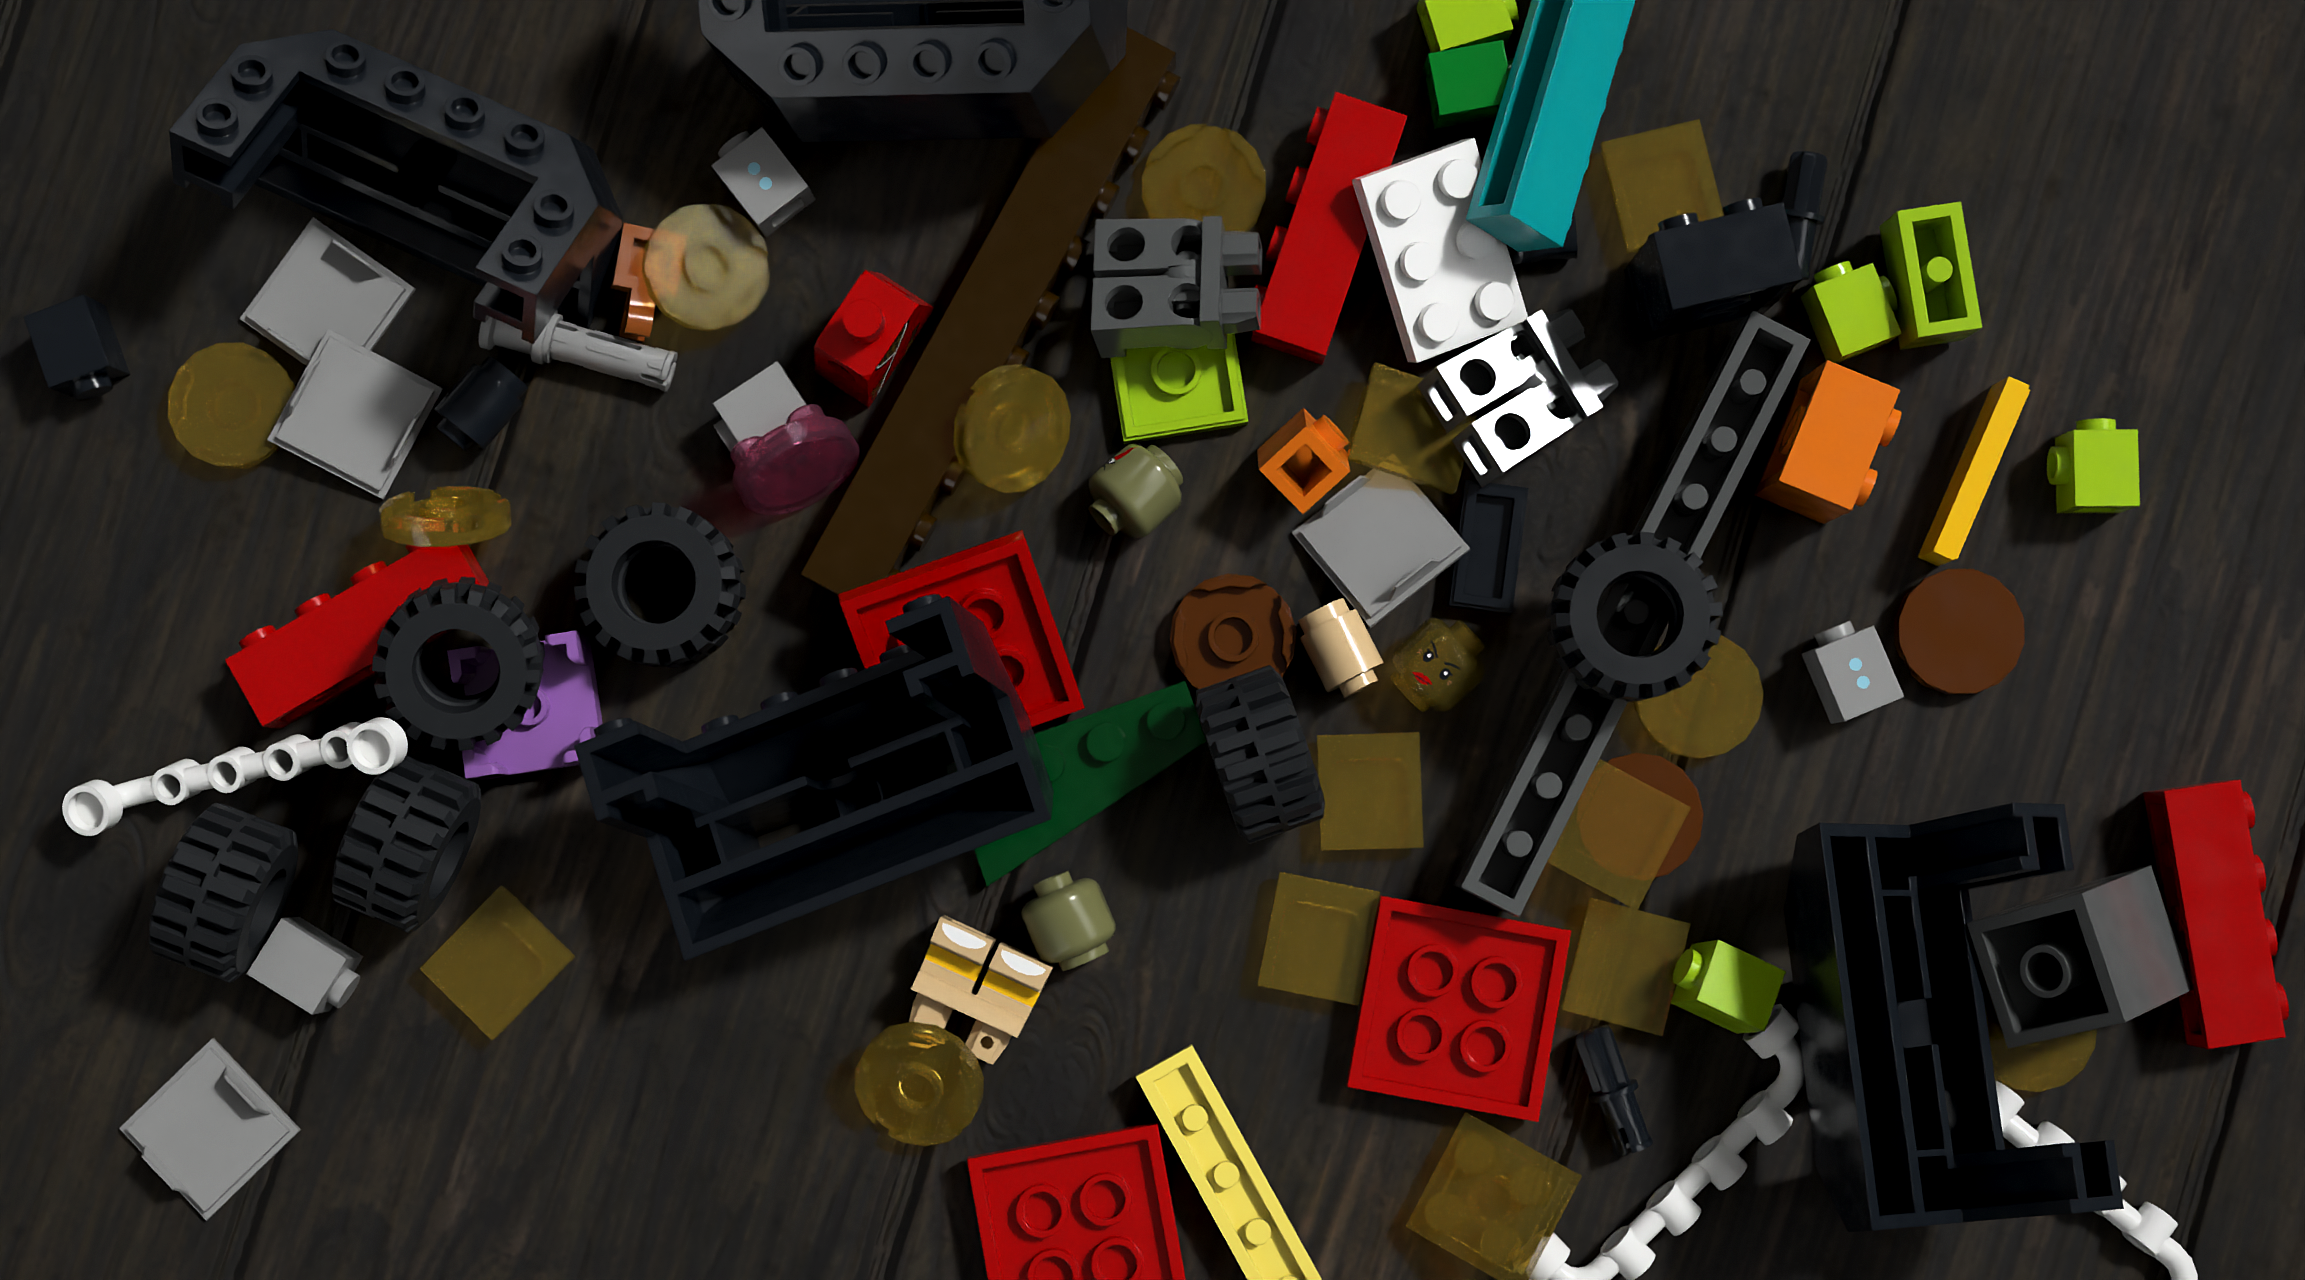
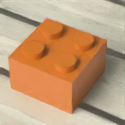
[1754,360,1902,524]

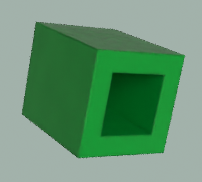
[1423,40,1514,130]

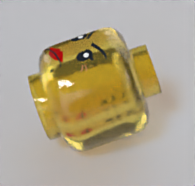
[1389,618,1486,713]

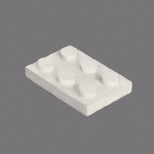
[1352,138,1528,363]

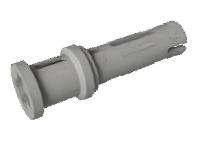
[479,310,678,392]

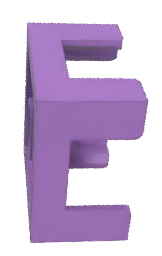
[447,631,603,780]

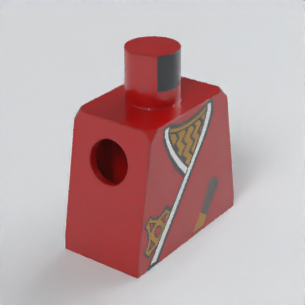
[814,270,935,408]

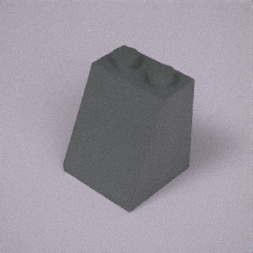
[1967,865,2193,1049]

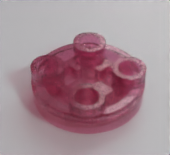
[730,404,859,515]

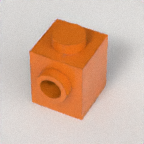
[1257,407,1350,514]

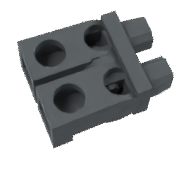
[1091,216,1263,358]
[1417,308,1618,488]

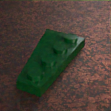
[945,681,1206,887]

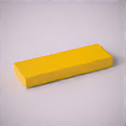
[1918,376,2030,566]

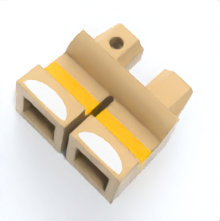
[908,915,1055,1065]

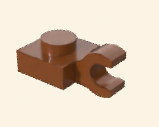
[609,223,686,343]

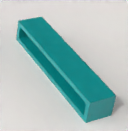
[1465,0,1636,252]

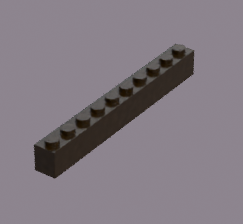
[801,27,1181,596]

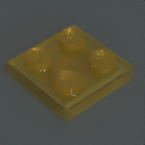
[1405,1112,1582,1280]

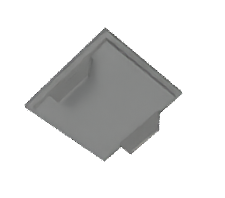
[240,217,416,366]
[267,328,443,500]
[1292,455,1470,628]
[119,1038,301,1221]

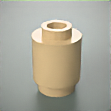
[1298,598,1384,698]

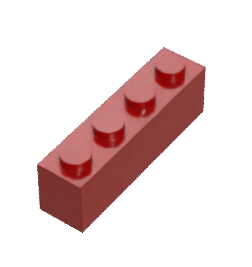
[1251,91,1408,365]
[225,529,489,729]
[2143,779,2289,1049]

